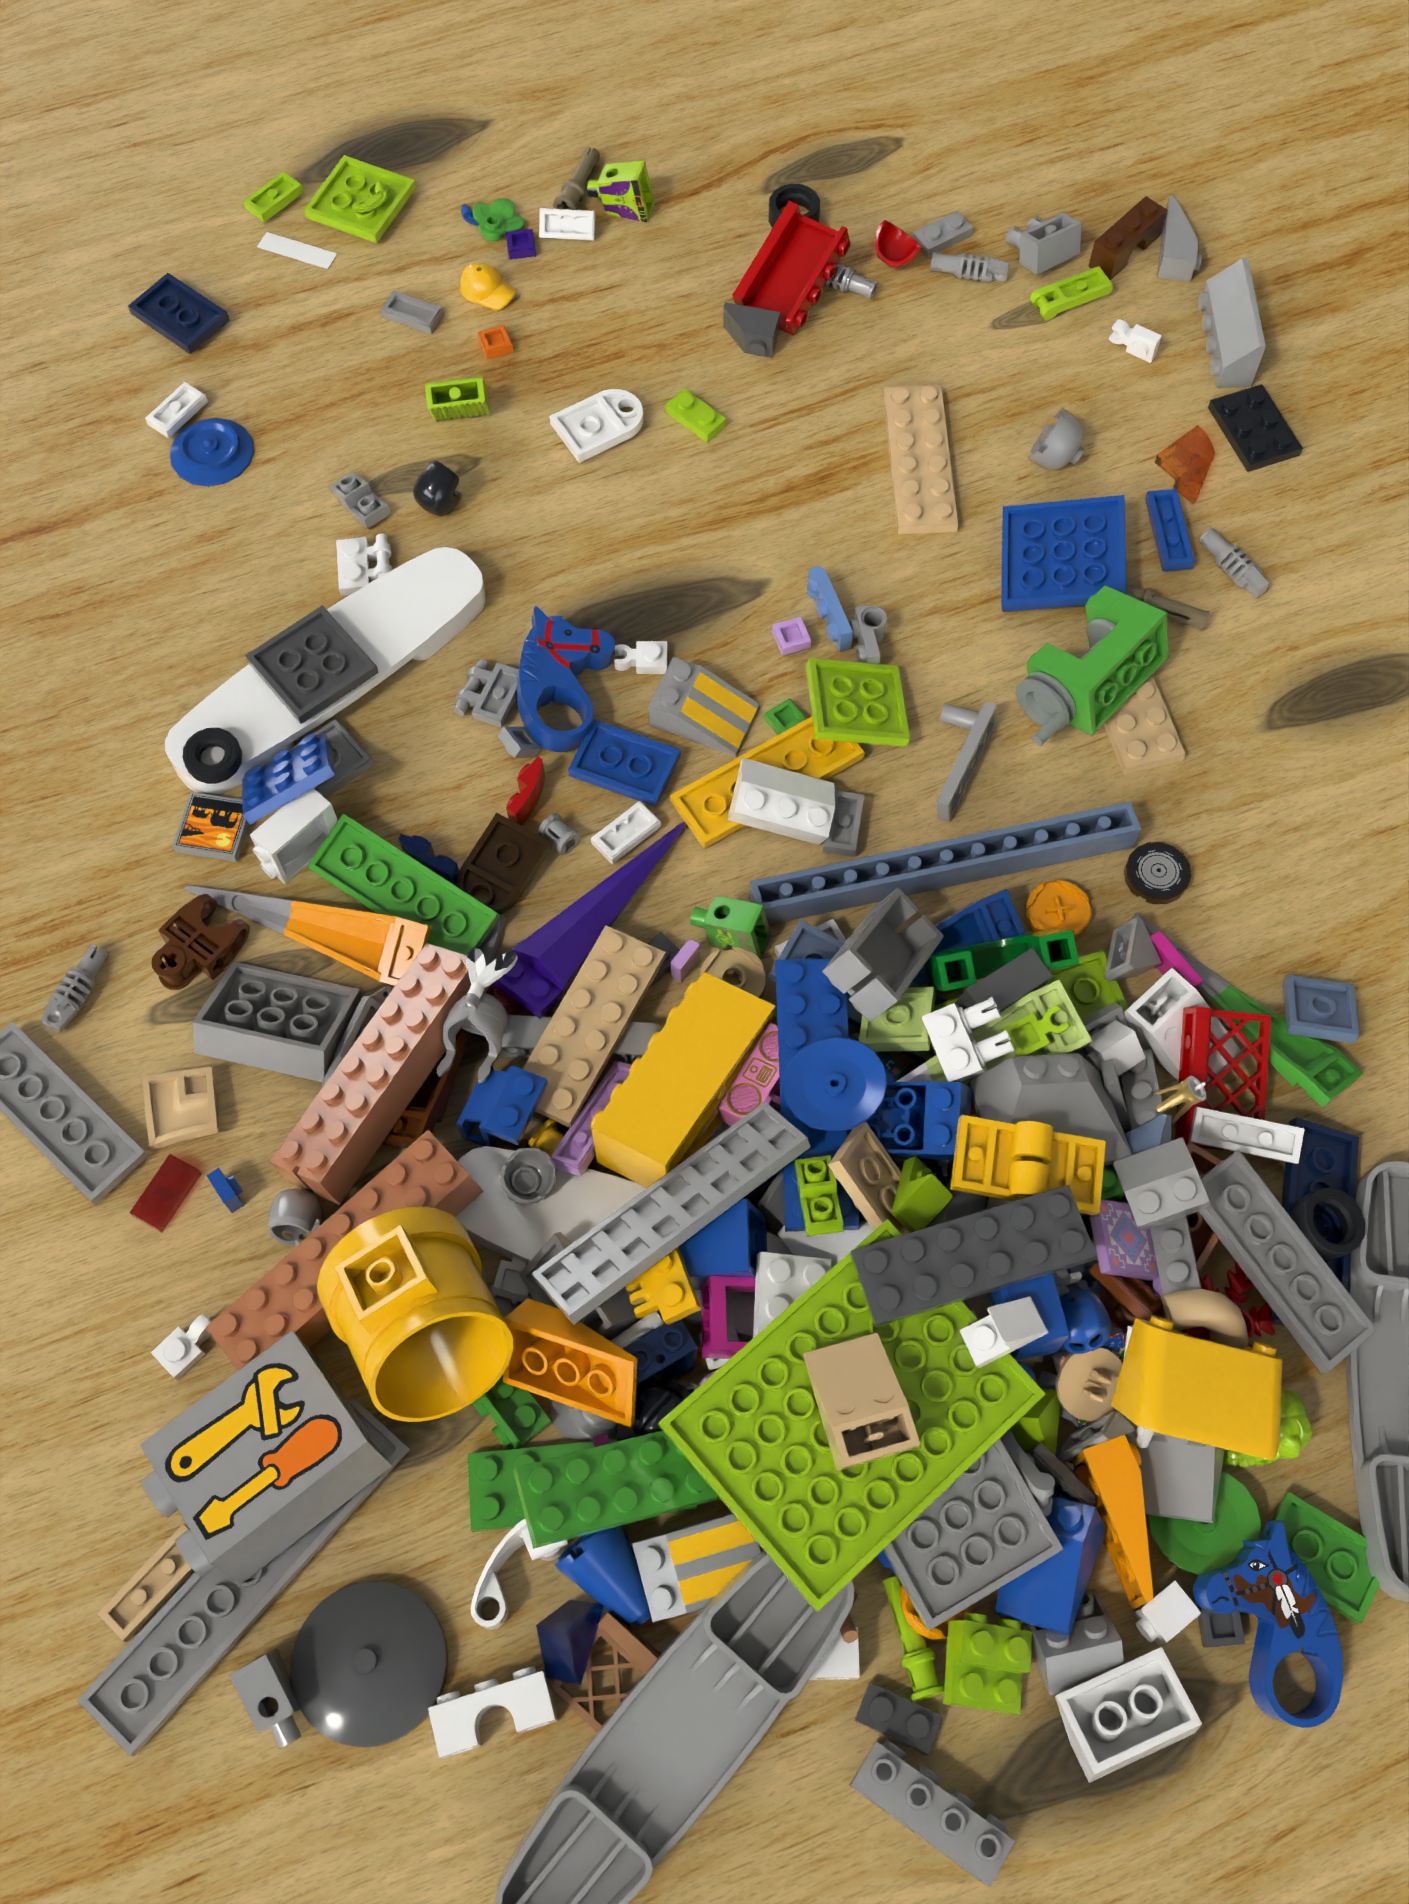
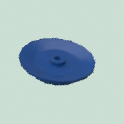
[169,418,254,487]
[782,1037,887,1132]

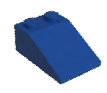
[995,1496,1106,1636]

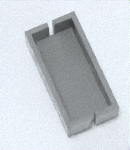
[822,888,944,1022]

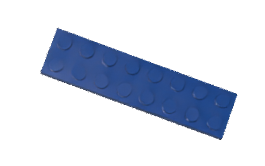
[775,959,859,1232]

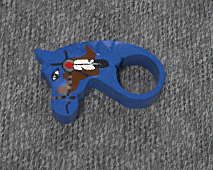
[1193,1520,1343,1728]

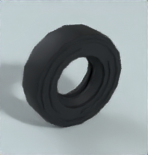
[182,728,242,784]

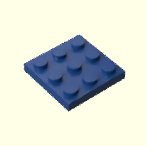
[242,731,335,825]

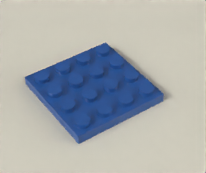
[1001,495,1127,612]

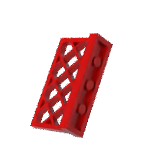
[1175,1007,1271,1151]

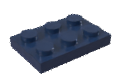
[128,273,230,354]

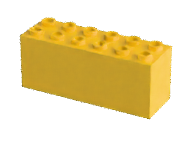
[591,972,776,1188]

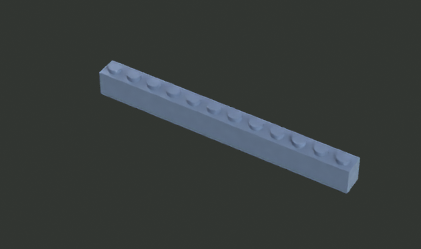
[749,801,1141,925]

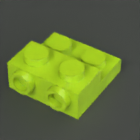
[943,1613,1032,1715]

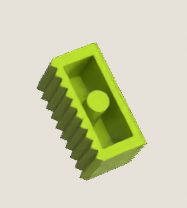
[425,376,491,422]

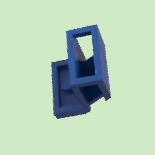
[456,1065,548,1147]

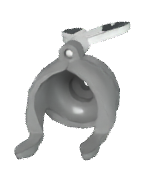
[437,948,518,1084]

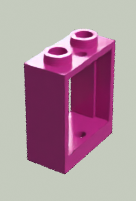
[700,1275,755,1359]

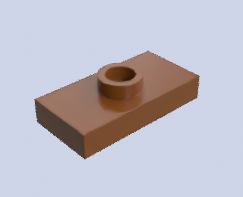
[1089,1262,1163,1320]

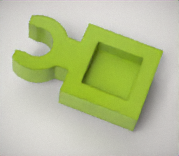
[1001,1006,1069,1057]

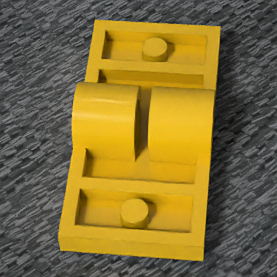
[950,1115,1106,1216]

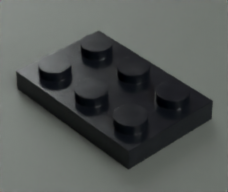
[1208,384,1303,472]

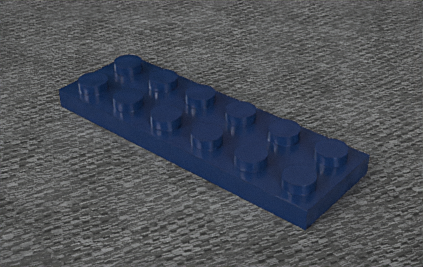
[1271,1117,1359,1326]

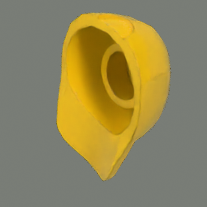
[459,263,516,310]

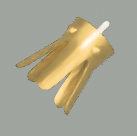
[1153,1076,1206,1124]

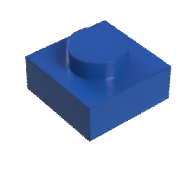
[206,1168,244,1213]

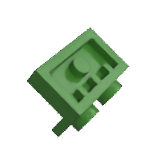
[472,1375,552,1449]

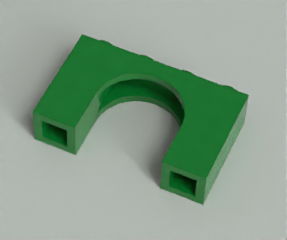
[924,928,1079,991]

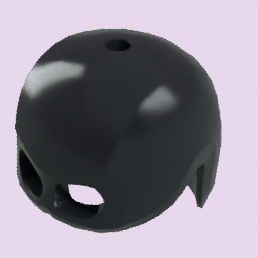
[413,460,462,516]

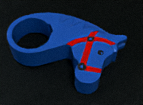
[517,606,615,752]

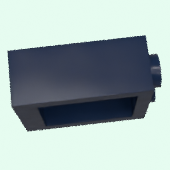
[622,1319,698,1398]

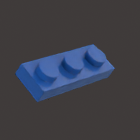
[1145,489,1195,572]

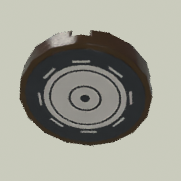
[1124,842,1191,904]

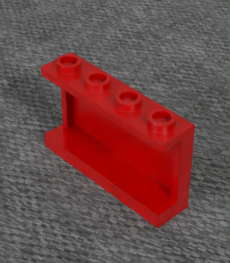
[732,201,851,336]

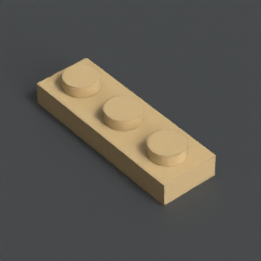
[97,1524,194,1642]

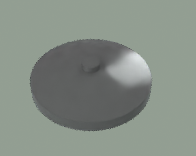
[291,1581,448,1747]

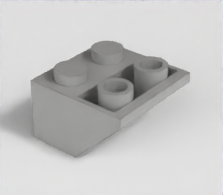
[1025,1589,1124,1695]

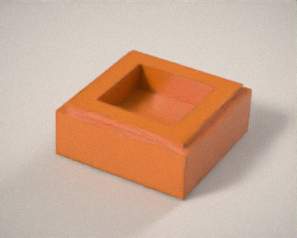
[477,325,514,359]

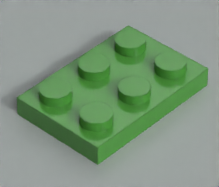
[1272,1492,1393,1625]

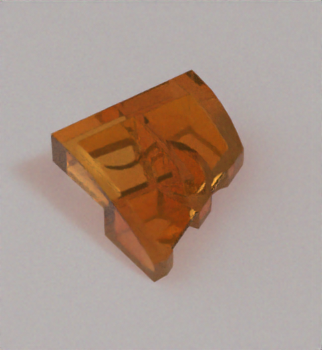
[1155,425,1215,504]

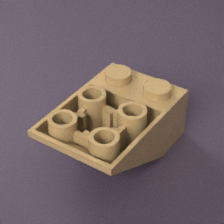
[803,1333,920,1471]

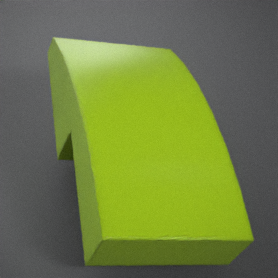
[794,1155,843,1237]

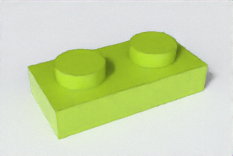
[243,171,304,223]
[665,388,727,443]

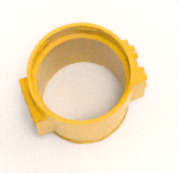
[317,1207,513,1422]

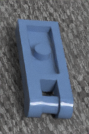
[807,566,853,653]

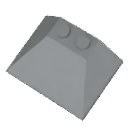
[968,1053,1133,1165]

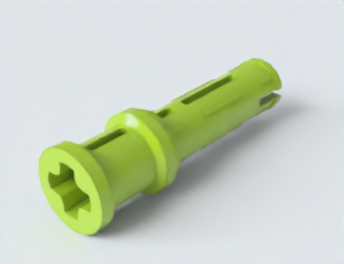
[882,1576,944,1702]

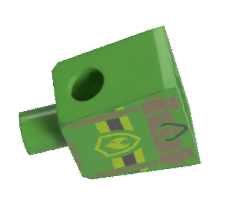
[690,896,772,960]

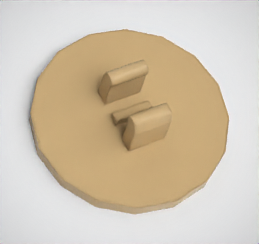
[1055,1347,1122,1421]

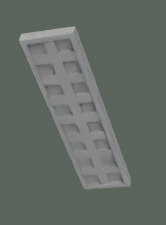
[532,1102,811,1325]

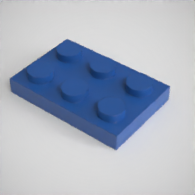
[568,719,681,807]

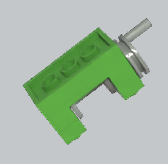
[1016,585,1169,746]

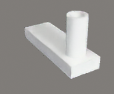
[1189,1107,1304,1164]

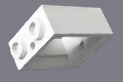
[250,788,338,885]

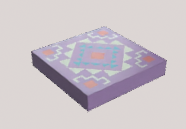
[1089,1199,1159,1280]

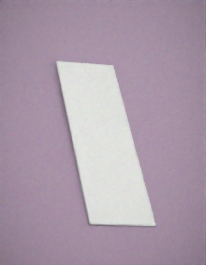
[257,232,337,269]

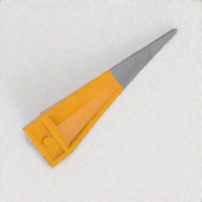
[185,885,432,986]

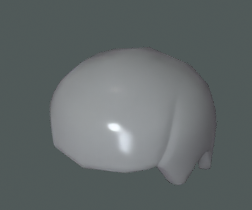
[500,1147,556,1205]

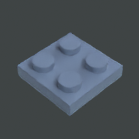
[1283,975,1360,1044]

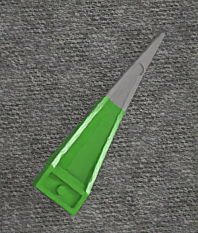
[1132,912,1363,1108]

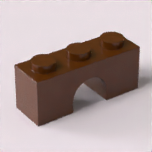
[1088,196,1168,280]

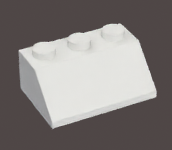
[727,758,835,845]
[1055,1647,1202,1783]

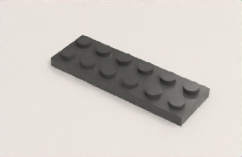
[851,1185,1097,1327]

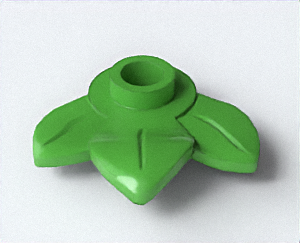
[473,198,526,241]

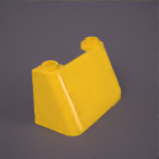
[1111,1315,1283,1460]

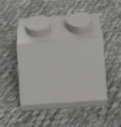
[1113,1137,1211,1232]

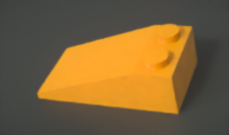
[503,1298,637,1427]
[1072,1435,1154,1610]

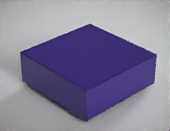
[505,229,536,260]

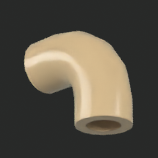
[1161,1288,1249,1349]

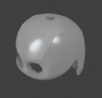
[268,1188,323,1246]

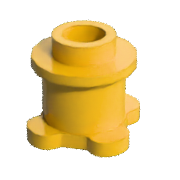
[528,1119,564,1157]

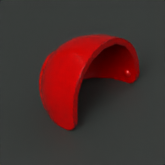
[874,220,923,268]

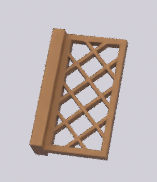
[549,1612,661,1732]

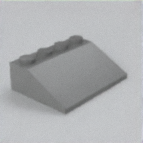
[192,962,360,1082]

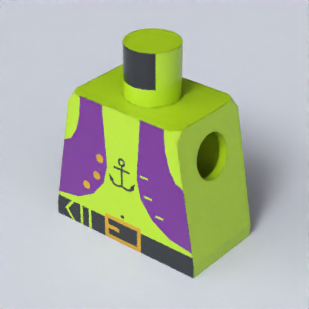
[587,161,655,222]

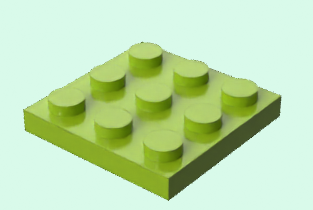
[304,155,416,243]
[806,658,910,747]

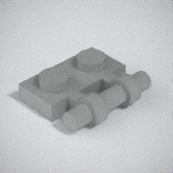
[453,659,519,728]

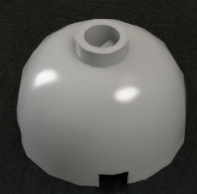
[1028,408,1084,470]

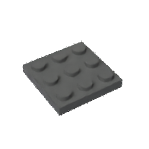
[245,605,379,724]

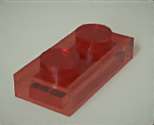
[129,1154,202,1233]

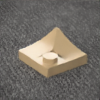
[142,1066,219,1151]

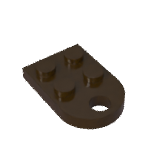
[457,812,553,914]

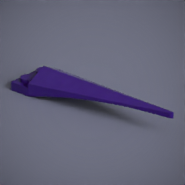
[492,822,685,1019]

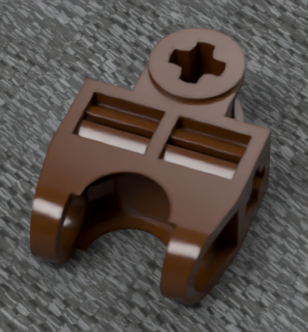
[151,894,250,990]

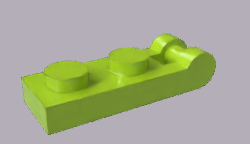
[1030,266,1113,321]

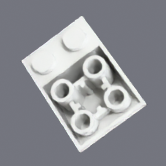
[1124,968,1241,1082]

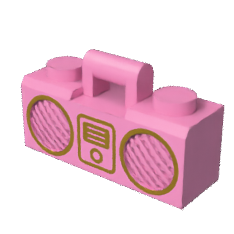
[718,1023,781,1126]

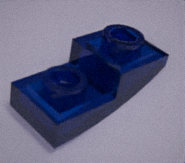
[399,834,459,887]

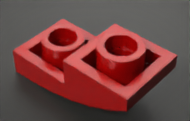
[506,756,545,826]

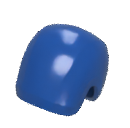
[1059,1289,1111,1354]

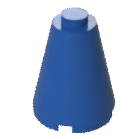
[554,1525,651,1626]

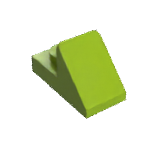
[891,1156,953,1233]

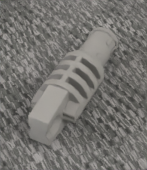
[930,252,1009,282]
[825,262,878,299]
[1199,528,1269,598]
[41,944,109,1033]

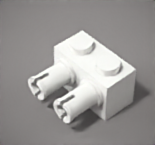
[922,997,1015,1082]

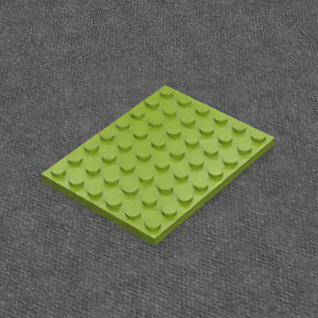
[658,1219,1045,1612]

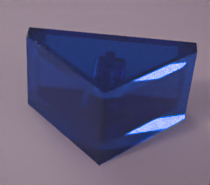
[536,1600,604,1685]

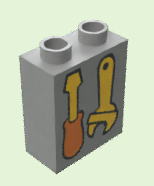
[140,1330,392,1585]

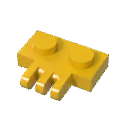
[625,1247,702,1325]

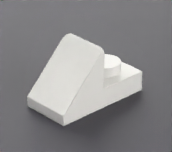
[959,1296,1049,1368]

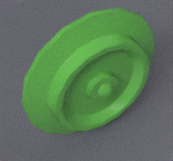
[1148,1470,1262,1575]

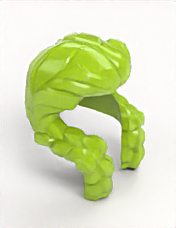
[1222,1388,1313,1467]

